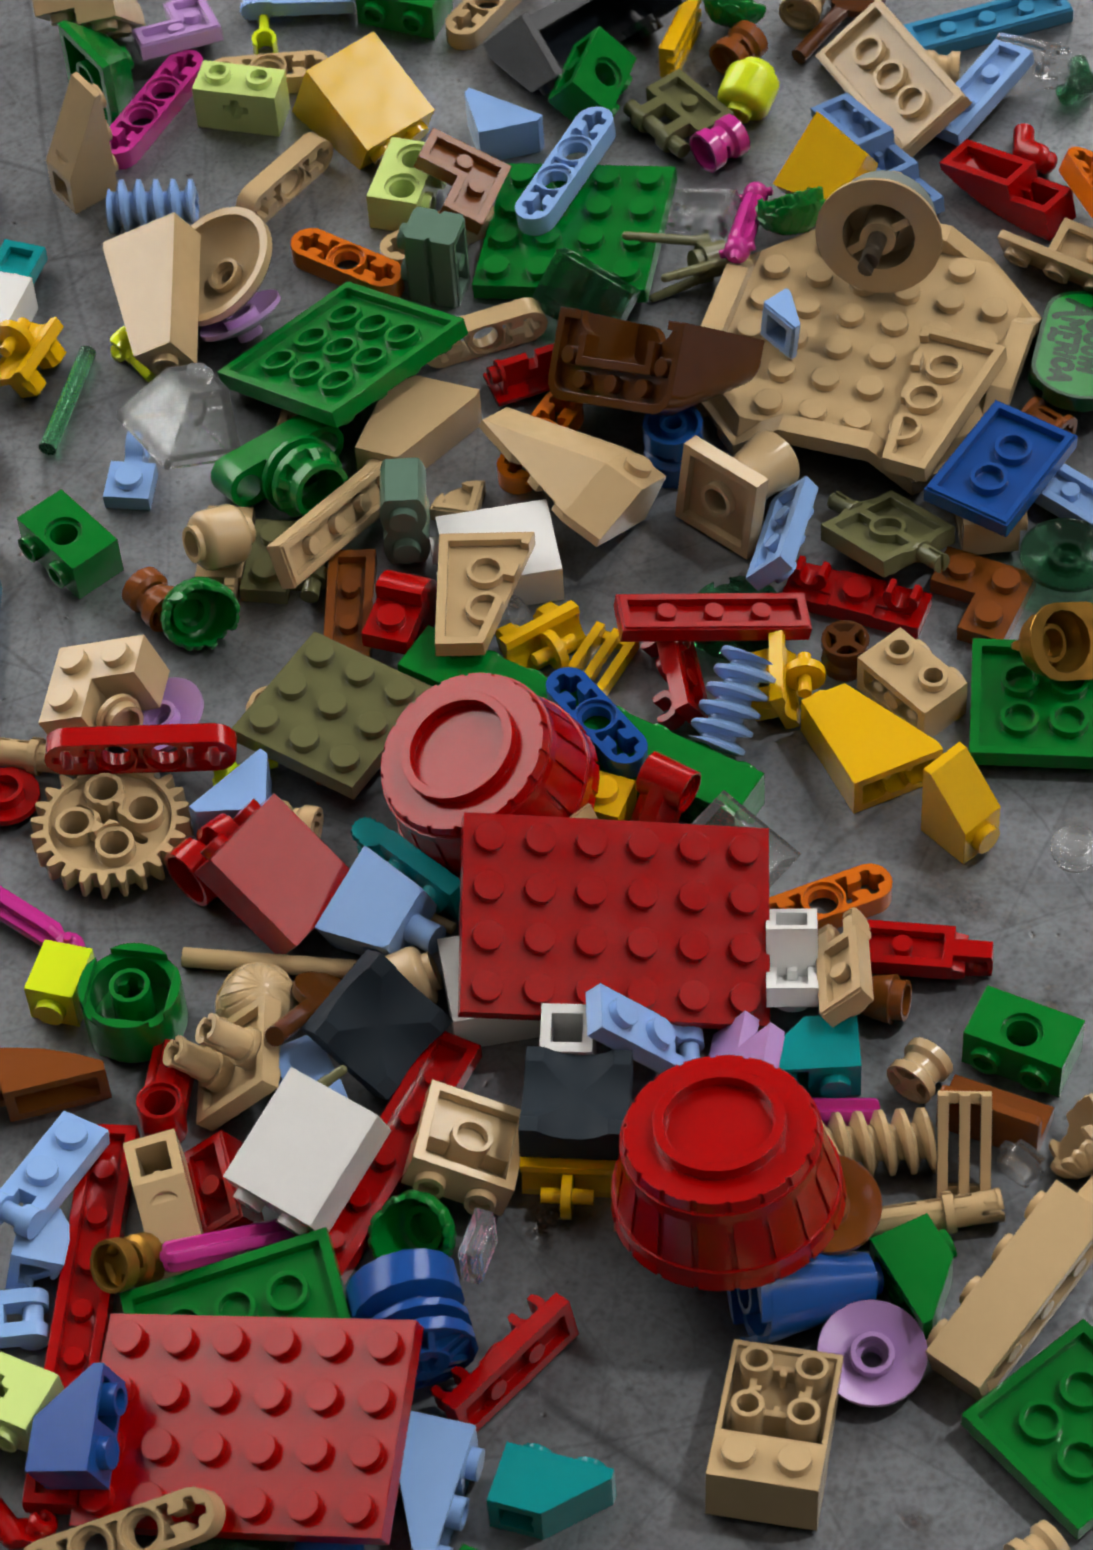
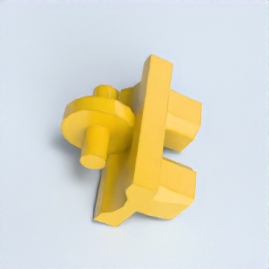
[0,317,67,398]
[495,600,586,670]
[750,630,826,730]
[519,1157,616,1220]

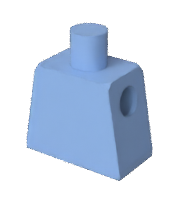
[314,846,446,956]

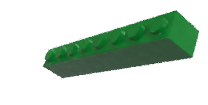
[397,625,765,827]

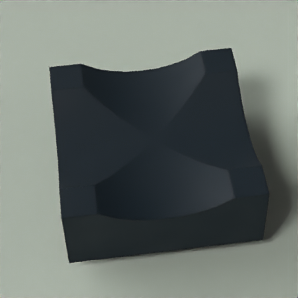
[301,949,454,1100]
[518,1046,633,1161]

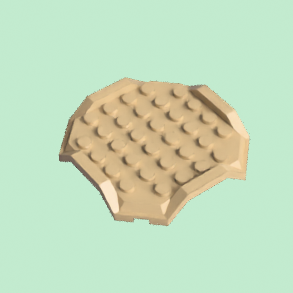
[696,223,1042,496]

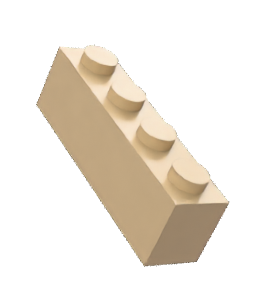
[925,1179,1093,1401]

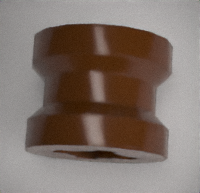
[821,620,870,682]

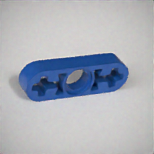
[546,667,648,779]

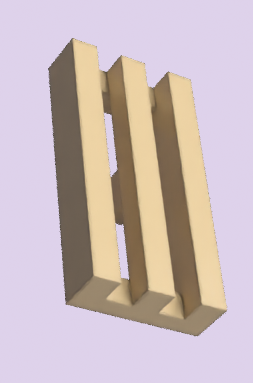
[936,1091,992,1198]

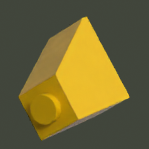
[801,683,943,814]

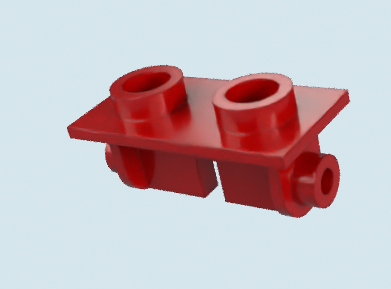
[483,343,554,407]

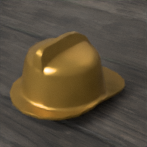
[1011,601,1093,681]

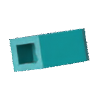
[779,1015,862,1098]
[486,1441,617,1540]

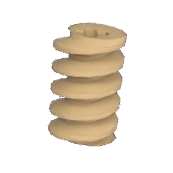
[826,1107,937,1177]

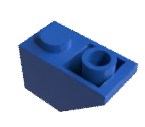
[25,1363,128,1490]

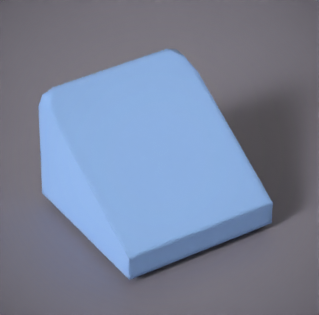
[760,288,801,360]

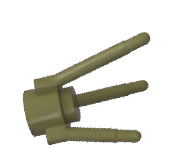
[622,231,730,302]

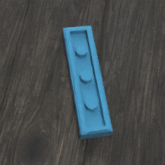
[904,0,1074,55]

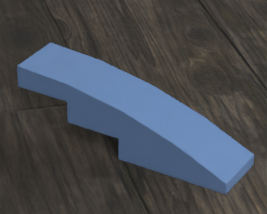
[810,92,945,214]

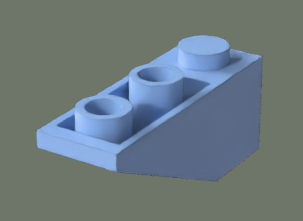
[399,1411,485,1550]

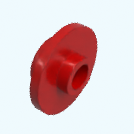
[0,767,41,826]

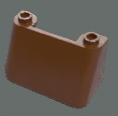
[548,307,765,417]

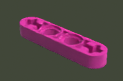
[109,49,203,170]

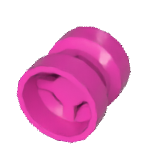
[690,114,750,173]

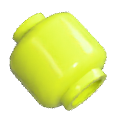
[717,57,780,124]

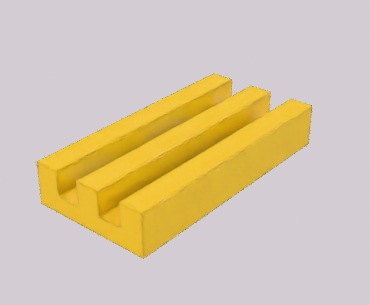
[659,0,702,78]
[568,621,640,696]

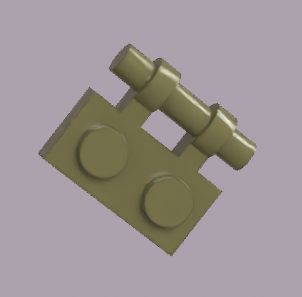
[623,69,734,159]
[239,519,328,605]

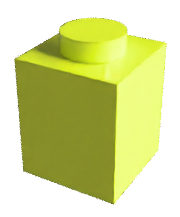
[24,939,95,1027]

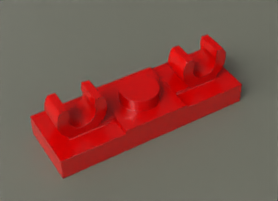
[782,555,933,639]
[640,592,708,731]
[431,1292,579,1432]

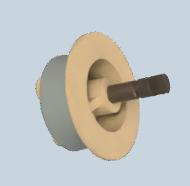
[815,170,943,293]

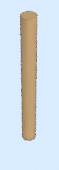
[181,947,358,979]

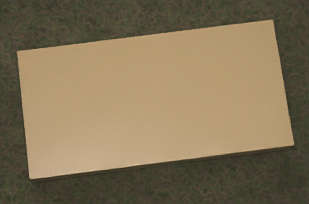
[815,0,972,157]

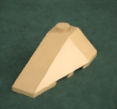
[479,407,666,547]

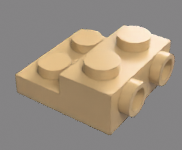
[401,1079,521,1217]

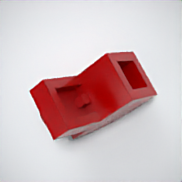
[361,570,437,654]

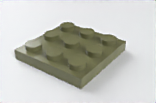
[231,631,432,800]

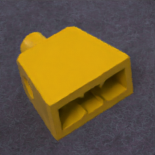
[773,112,878,199]

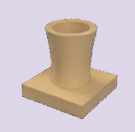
[675,430,800,560]

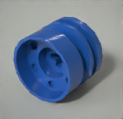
[345,1248,479,1390]

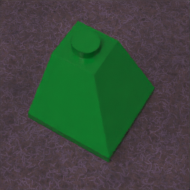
[57,20,134,126]

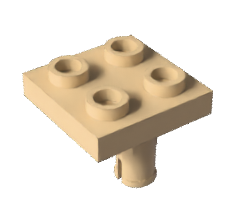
[163,993,281,1132]

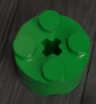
[78,943,188,1063]

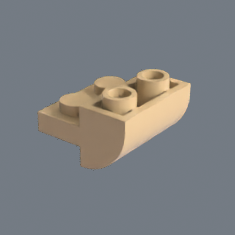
[32,0,145,39]

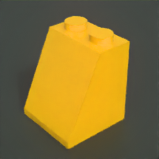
[292,31,435,170]

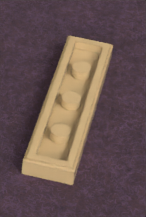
[266,461,382,589]

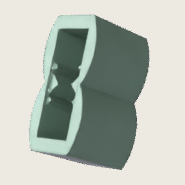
[380,457,430,564]

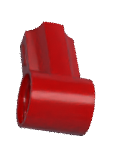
[630,751,702,823]
[136,1039,194,1143]

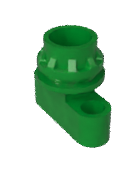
[211,415,348,518]

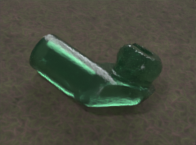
[1055,55,1093,106]

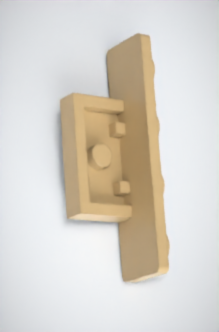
[997,218,1093,293]

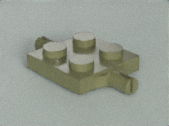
[821,490,955,578]

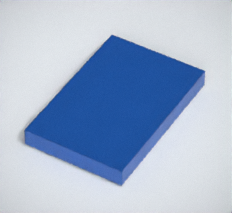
[923,400,1078,537]

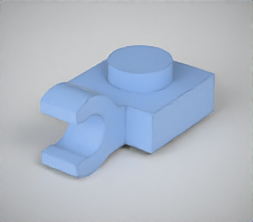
[103,430,158,511]

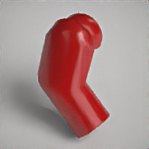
[0,1497,58,1550]

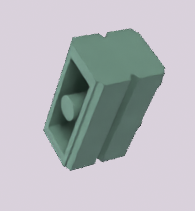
[397,206,470,309]

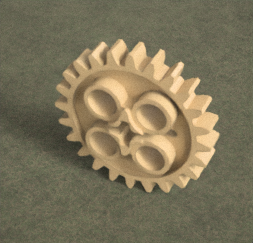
[30,772,193,899]

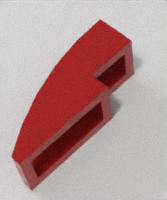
[939,139,1076,241]

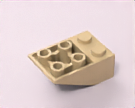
[705,1339,844,1531]

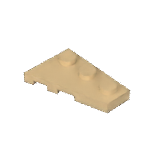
[435,532,535,656]

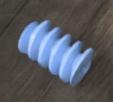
[106,178,199,234]
[688,645,776,756]

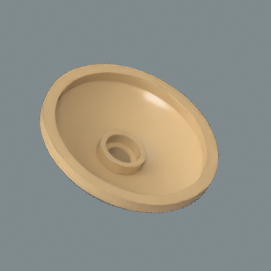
[191,207,272,327]

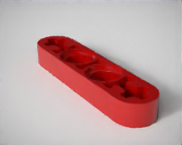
[44,723,237,775]

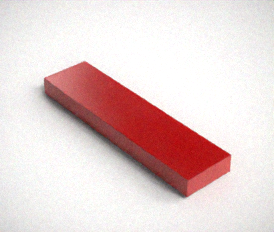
[613,593,812,642]

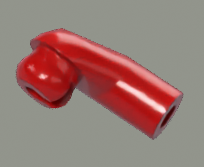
[1012,123,1058,174]

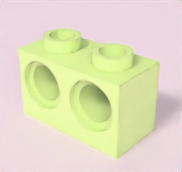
[366,137,447,231]

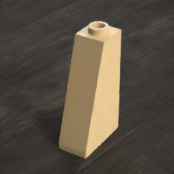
[103,212,201,379]

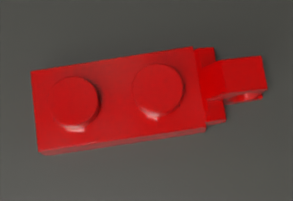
[867,919,994,980]

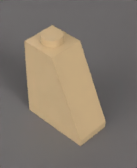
[355,375,482,471]

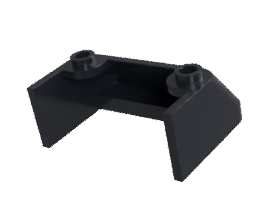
[482,0,687,96]

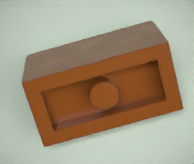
[936,1074,1055,1160]

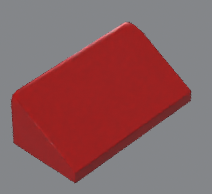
[184,1130,264,1234]

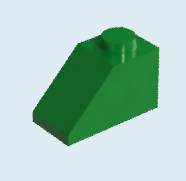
[869,1213,957,1348]

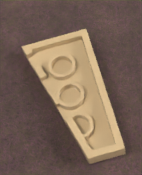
[882,325,1007,482]

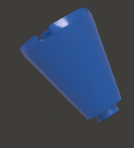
[727,1250,884,1344]

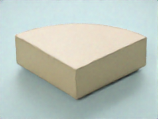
[430,480,486,521]

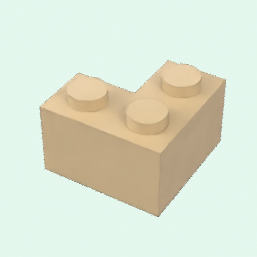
[38,634,170,752]

